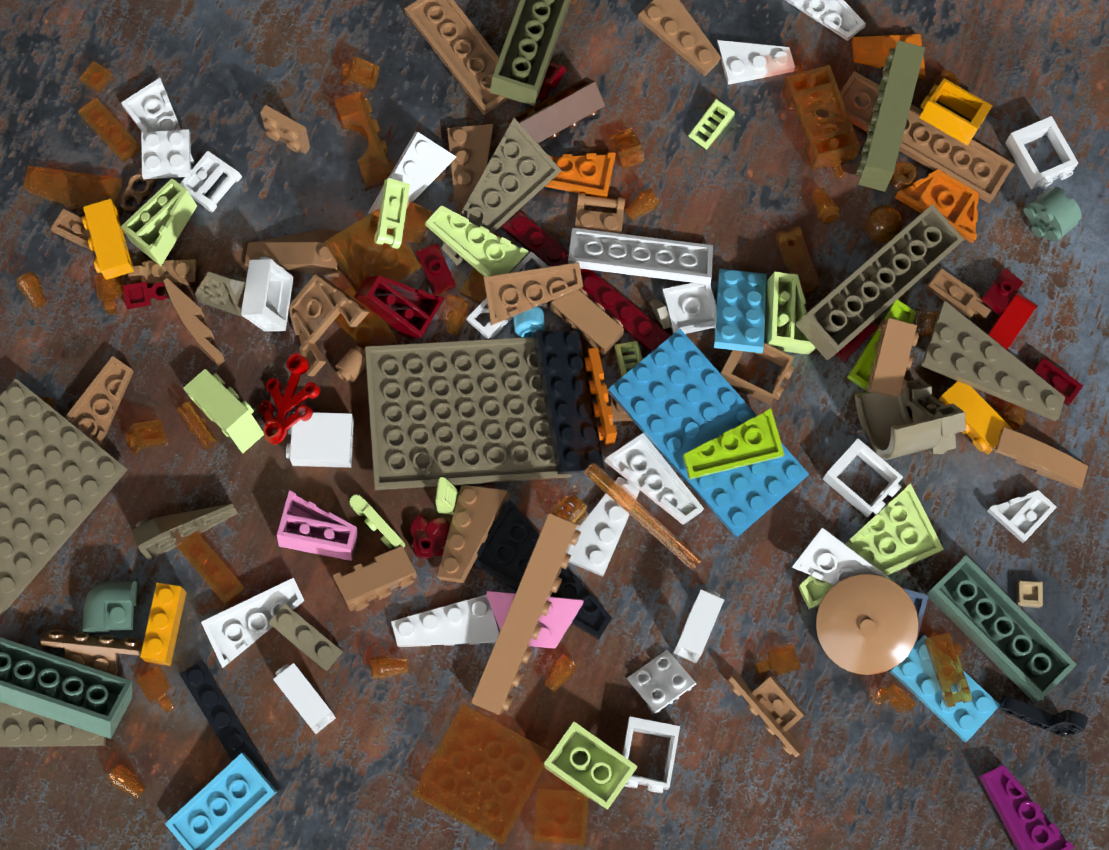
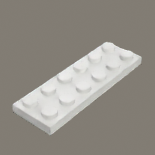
[568,228,713,285]

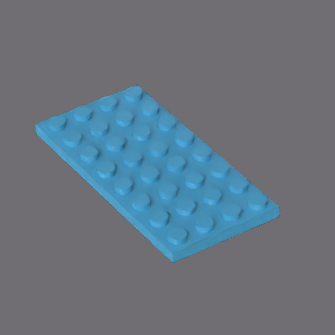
[608,329,809,538]

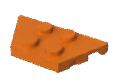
[895,169,979,244]

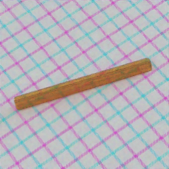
[584,463,701,570]

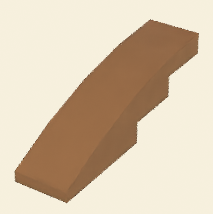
[163,278,225,367]
[995,427,1088,489]

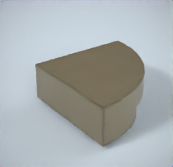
[649,299,671,330]

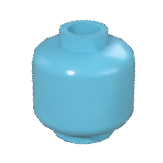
[513,307,546,338]

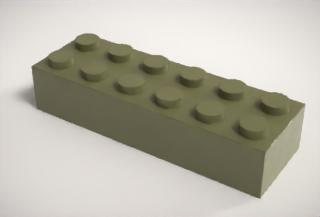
[490,0,571,106]
[856,41,925,192]

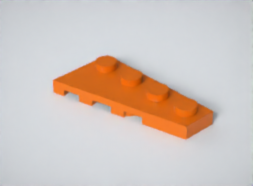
[584,347,617,447]

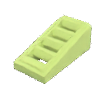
[688,99,735,150]
[614,341,643,378]
[435,477,459,515]

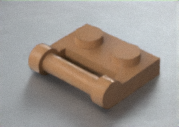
[575,192,625,234]

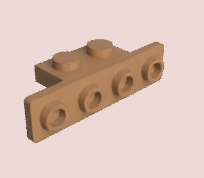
[40,630,144,675]
[728,672,806,757]

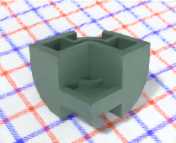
[83,581,138,634]

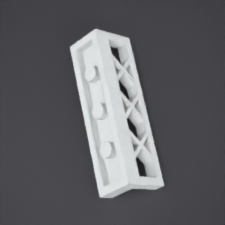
[467,252,549,340]

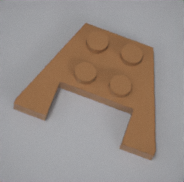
[289,274,369,376]

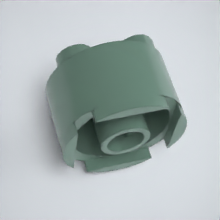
[1023,186,1082,242]

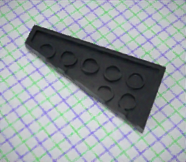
[473,500,612,640]

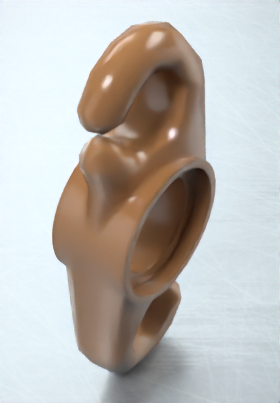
[120,168,157,212]

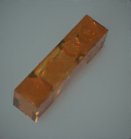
[334,91,394,190]

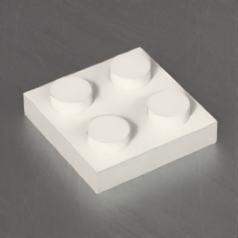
[141,129,191,179]
[662,283,716,334]

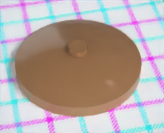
[816,573,918,675]

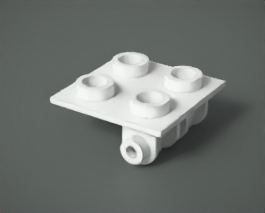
[627,650,696,714]

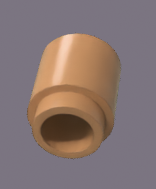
[335,346,366,382]

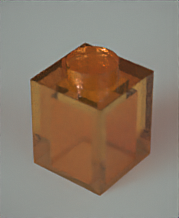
[402,201,433,244]

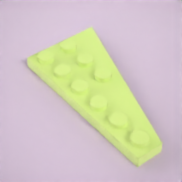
[798,483,944,610]

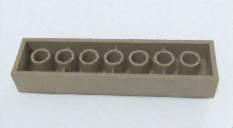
[795,204,964,361]

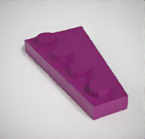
[979,765,1075,850]

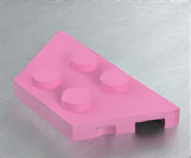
[487,590,584,648]

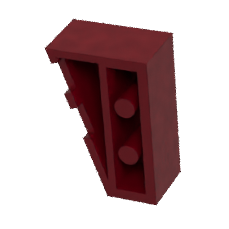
[354,275,445,339]

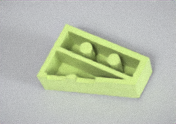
[121,178,197,266]
[764,272,816,355]

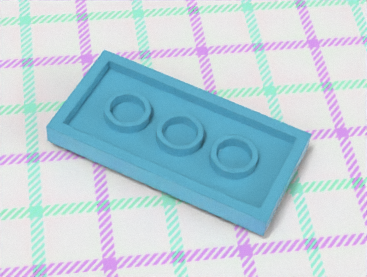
[714,269,767,353]
[890,635,1000,742]
[165,753,277,850]

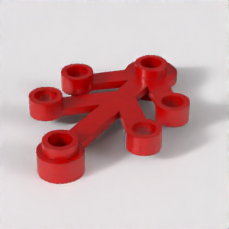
[258,353,320,445]

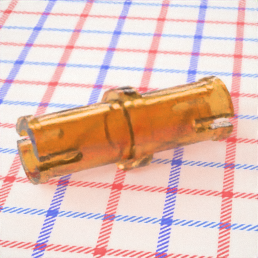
[176,402,217,450]

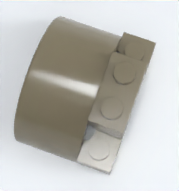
[855,378,966,460]

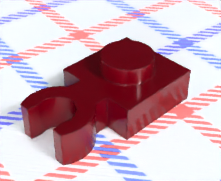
[538,61,567,101]
[122,282,168,309]

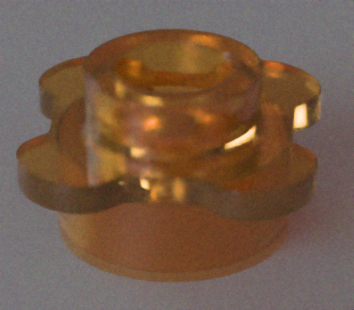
[933,70,960,86]

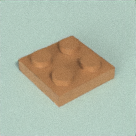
[260,105,310,154]

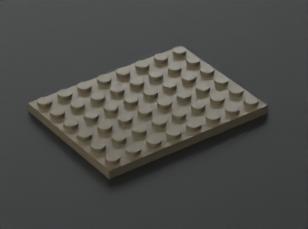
[365,337,572,490]
[0,379,128,617]

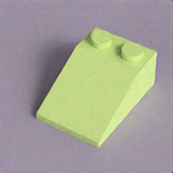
[544,722,638,810]

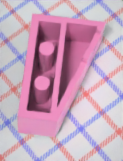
[277,490,358,561]

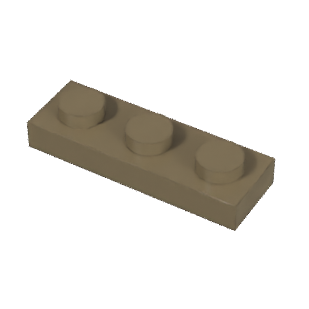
[268,603,343,671]

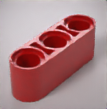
[988,292,1038,350]

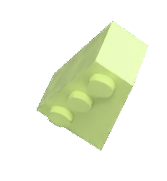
[183,369,264,453]

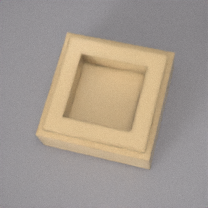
[1016,580,1043,608]

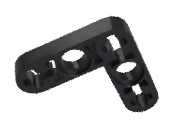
[999,696,1088,737]

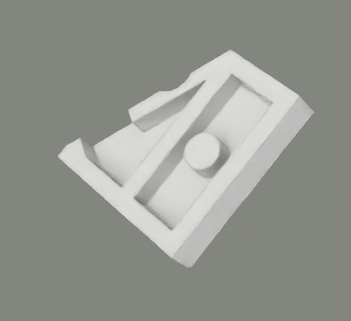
[987,490,1057,543]

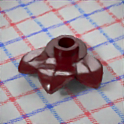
[410,515,449,559]

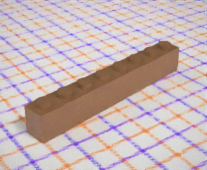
[471,513,581,715]

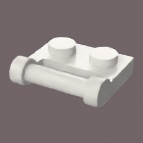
[180,151,242,213]

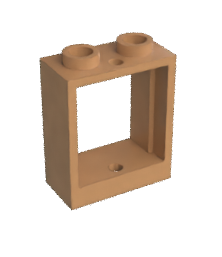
[721,343,795,405]

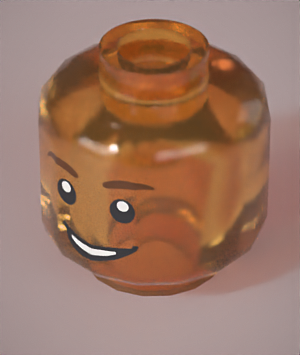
[551,495,588,527]

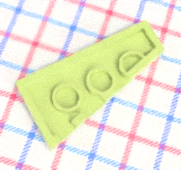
[425,205,529,277]

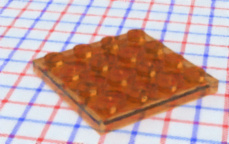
[412,704,552,845]

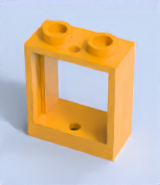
[919,78,992,146]

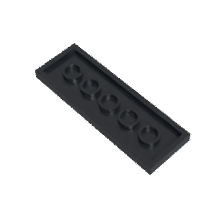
[532,330,605,474]

